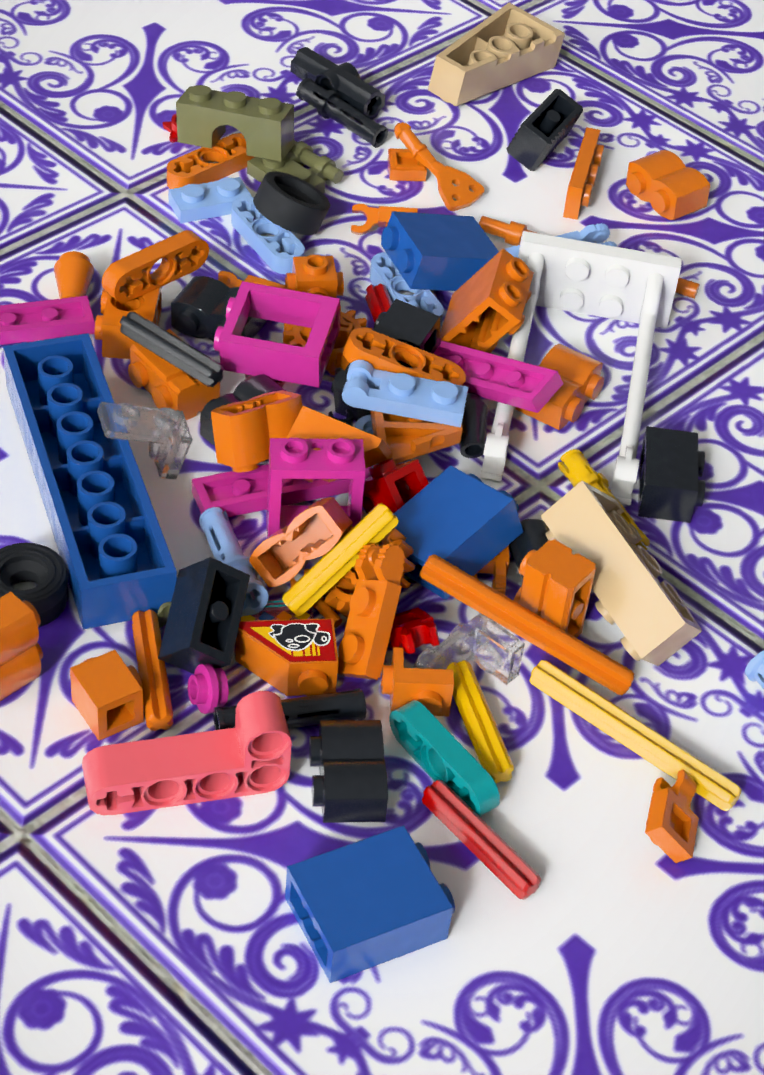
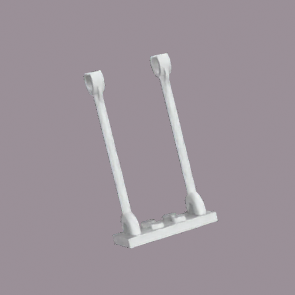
[480,231,682,505]

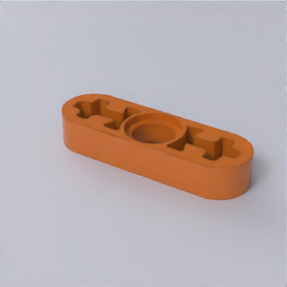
[167,133,255,189]
[102,230,209,303]
[343,328,466,386]

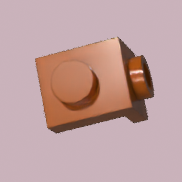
[381,647,454,717]

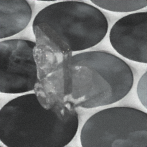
[97,402,193,480]
[414,613,525,685]

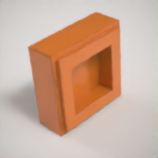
[387,148,427,182]

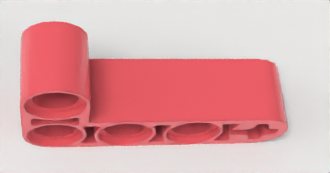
[82,691,292,815]

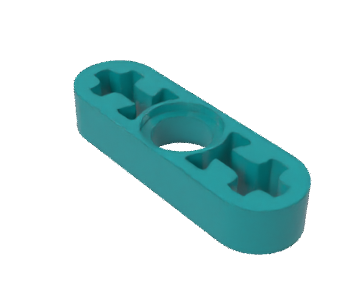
[389,700,500,817]

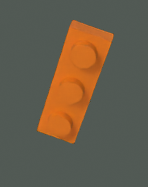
[563,127,604,220]

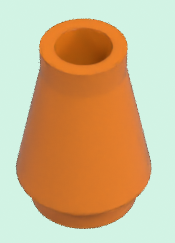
[54,251,94,299]

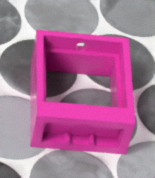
[214,281,340,388]
[266,438,365,538]

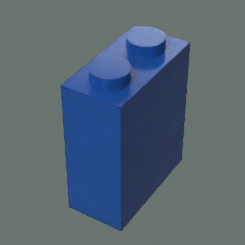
[381,211,499,291]
[379,465,524,600]
[285,825,455,983]

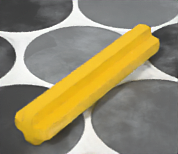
[282,503,399,616]
[446,660,514,784]

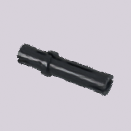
[296,78,388,148]
[213,688,366,730]

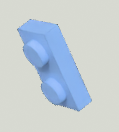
[168,177,252,223]

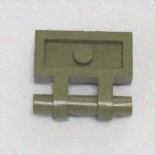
[247,140,344,194]

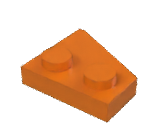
[370,410,463,464]

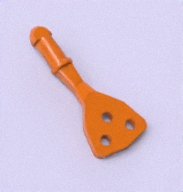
[394,122,485,211]

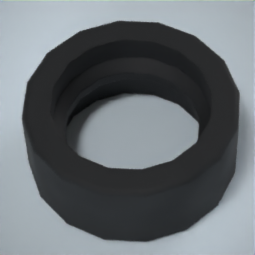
[253,171,331,235]

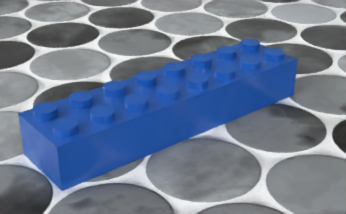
[3,333,177,630]

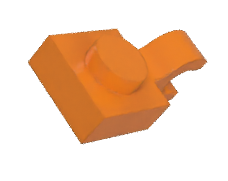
[351,204,418,235]
[645,769,699,863]

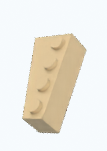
[428,2,565,106]
[540,481,702,666]

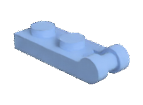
[342,360,468,427]

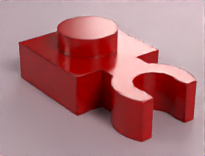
[388,607,440,654]

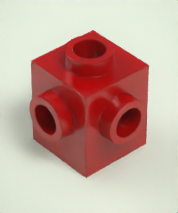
[362,458,429,514]

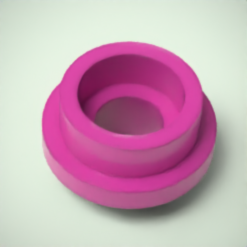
[187,664,229,714]

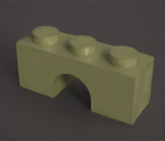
[176,85,294,162]

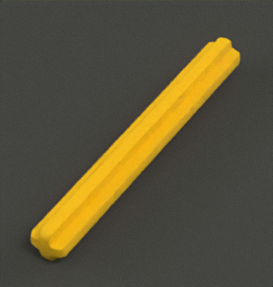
[529,660,742,811]

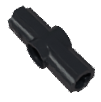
[290,47,385,119]

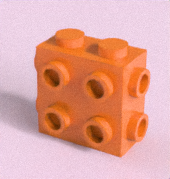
[440,248,534,353]

